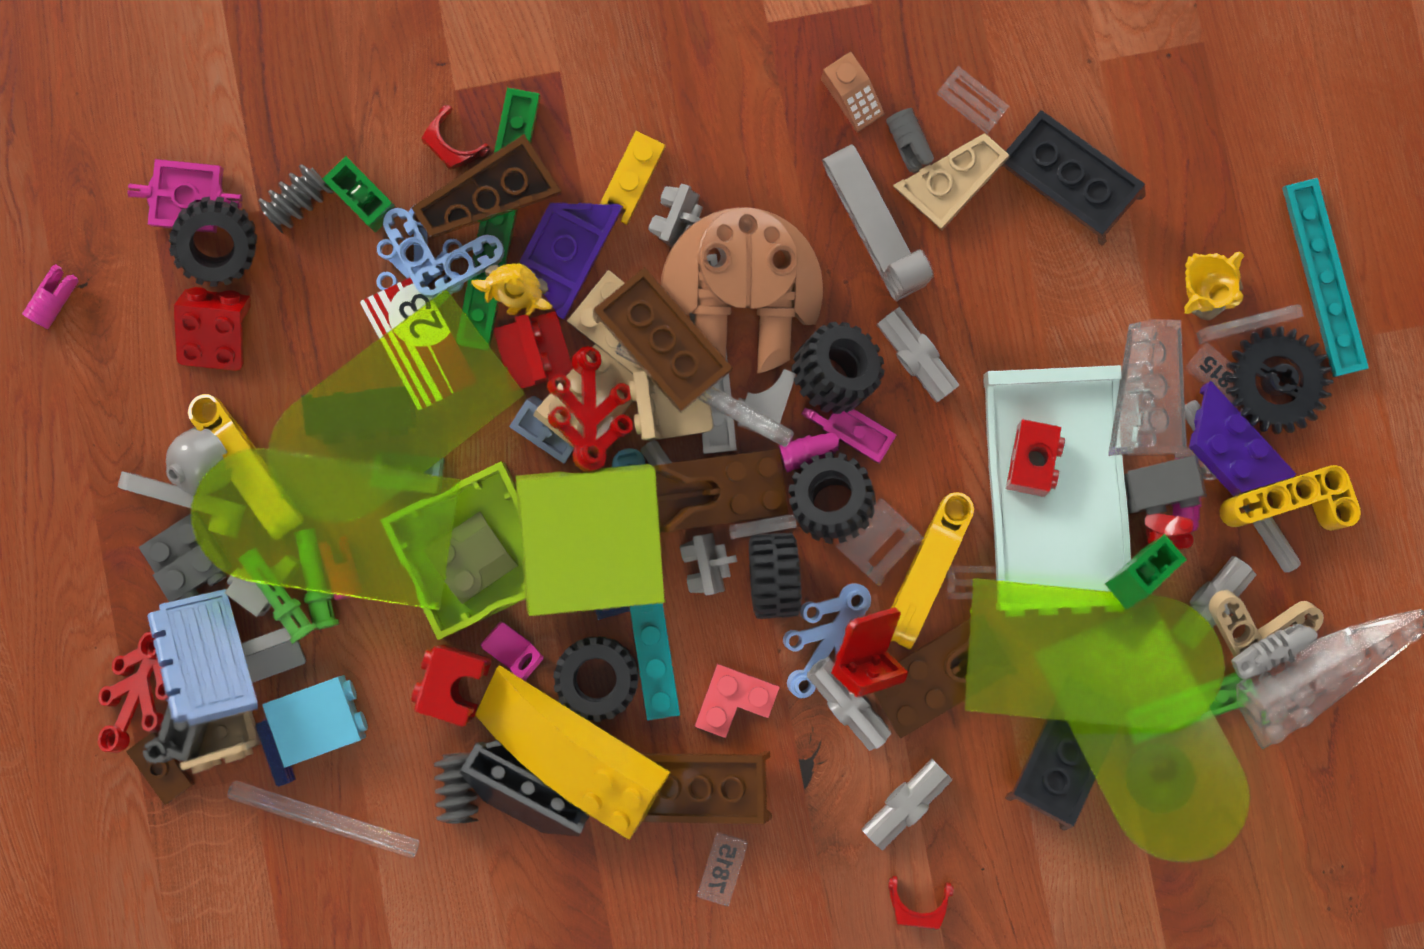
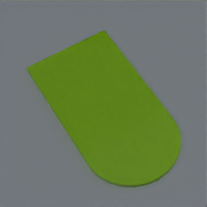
[268,289,525,522]
[191,448,460,610]
[965,578,1225,729]
[1034,603,1249,862]

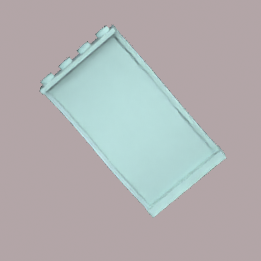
[983,365,1131,617]

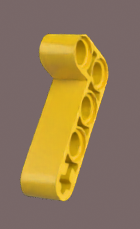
[1219,465,1361,531]

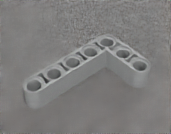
[822,144,933,301]

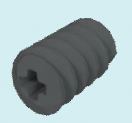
[258,164,334,234]
[434,752,479,824]

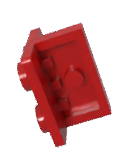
[494,311,573,392]

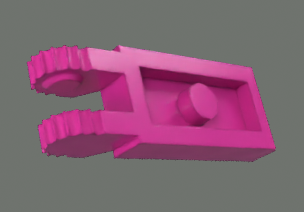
[802,408,896,464]

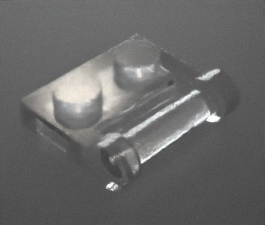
[836,498,924,586]

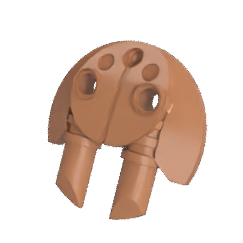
[661,207,823,373]

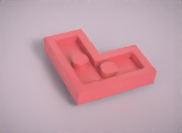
[695,664,780,738]

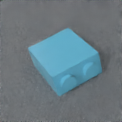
[262,675,368,768]

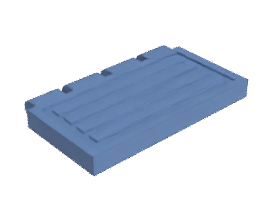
[147,589,258,726]

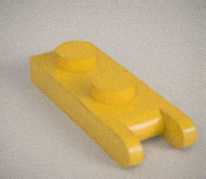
[600,131,665,225]

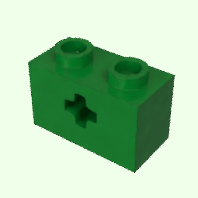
[322,156,396,233]
[1105,534,1187,610]

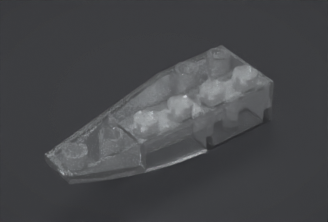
[1236,609,1424,749]

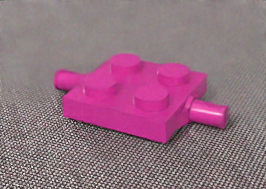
[127,159,243,233]

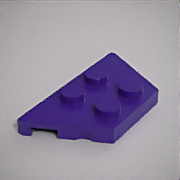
[520,203,623,319]
[1189,381,1296,496]

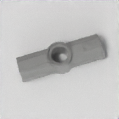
[877,307,959,403]
[1169,556,1257,650]
[807,656,892,751]
[862,759,953,851]

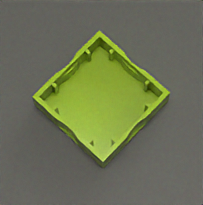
[380,461,526,640]
[515,464,665,616]

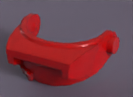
[422,105,490,170]
[1145,514,1194,550]
[888,876,954,930]

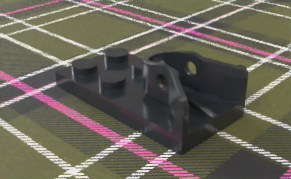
[1002,110,1146,246]
[1005,677,1127,831]

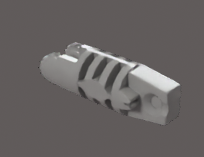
[1231,624,1318,679]

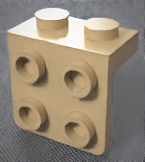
[630,371,714,441]
[180,710,262,773]

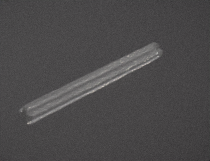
[615,343,794,447]
[227,781,420,858]

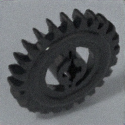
[1224,326,1334,435]

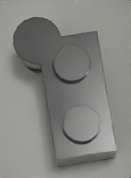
[1124,455,1207,515]
[143,704,209,763]

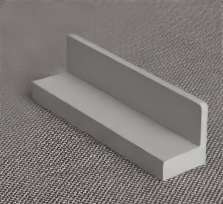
[241,628,306,683]

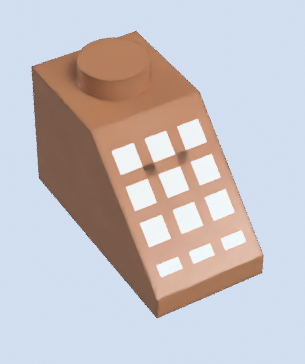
[821,51,885,133]

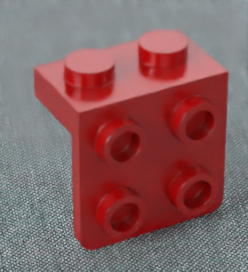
[174,287,251,371]
[831,607,908,698]

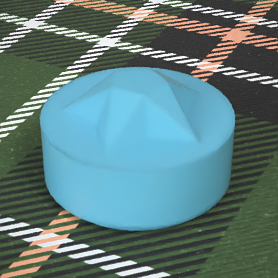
[612,448,646,467]

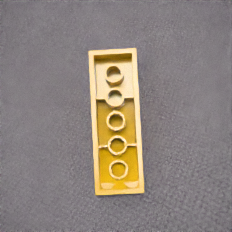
[475,665,670,840]

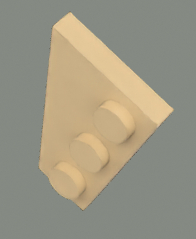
[893,133,1009,230]

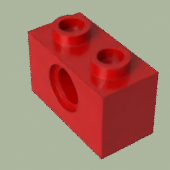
[1005,419,1065,497]

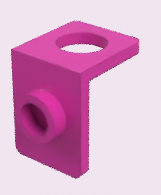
[481,621,544,681]

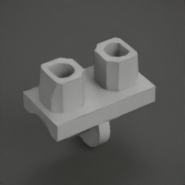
[649,183,703,248]
[680,533,738,596]

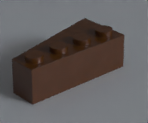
[411,134,561,239]

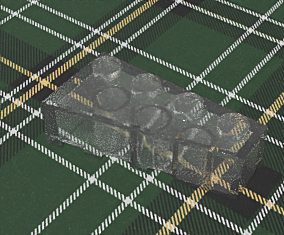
[1108,319,1187,456]

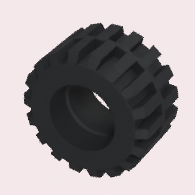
[169,196,257,287]
[792,322,884,414]
[789,452,876,544]
[749,533,802,619]
[553,636,639,722]

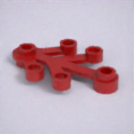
[547,346,633,472]
[98,632,171,753]

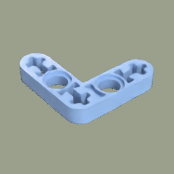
[383,208,504,298]

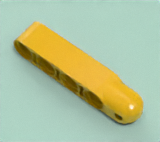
[188,394,305,540]
[891,492,974,650]

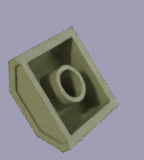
[425,512,518,604]

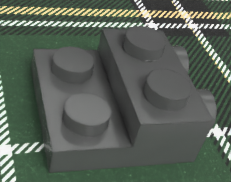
[139,511,233,602]

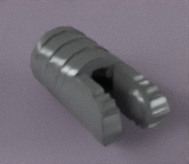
[886,108,934,174]

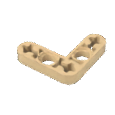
[1208,590,1324,658]

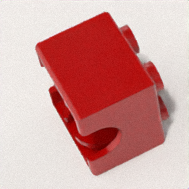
[411,644,492,726]

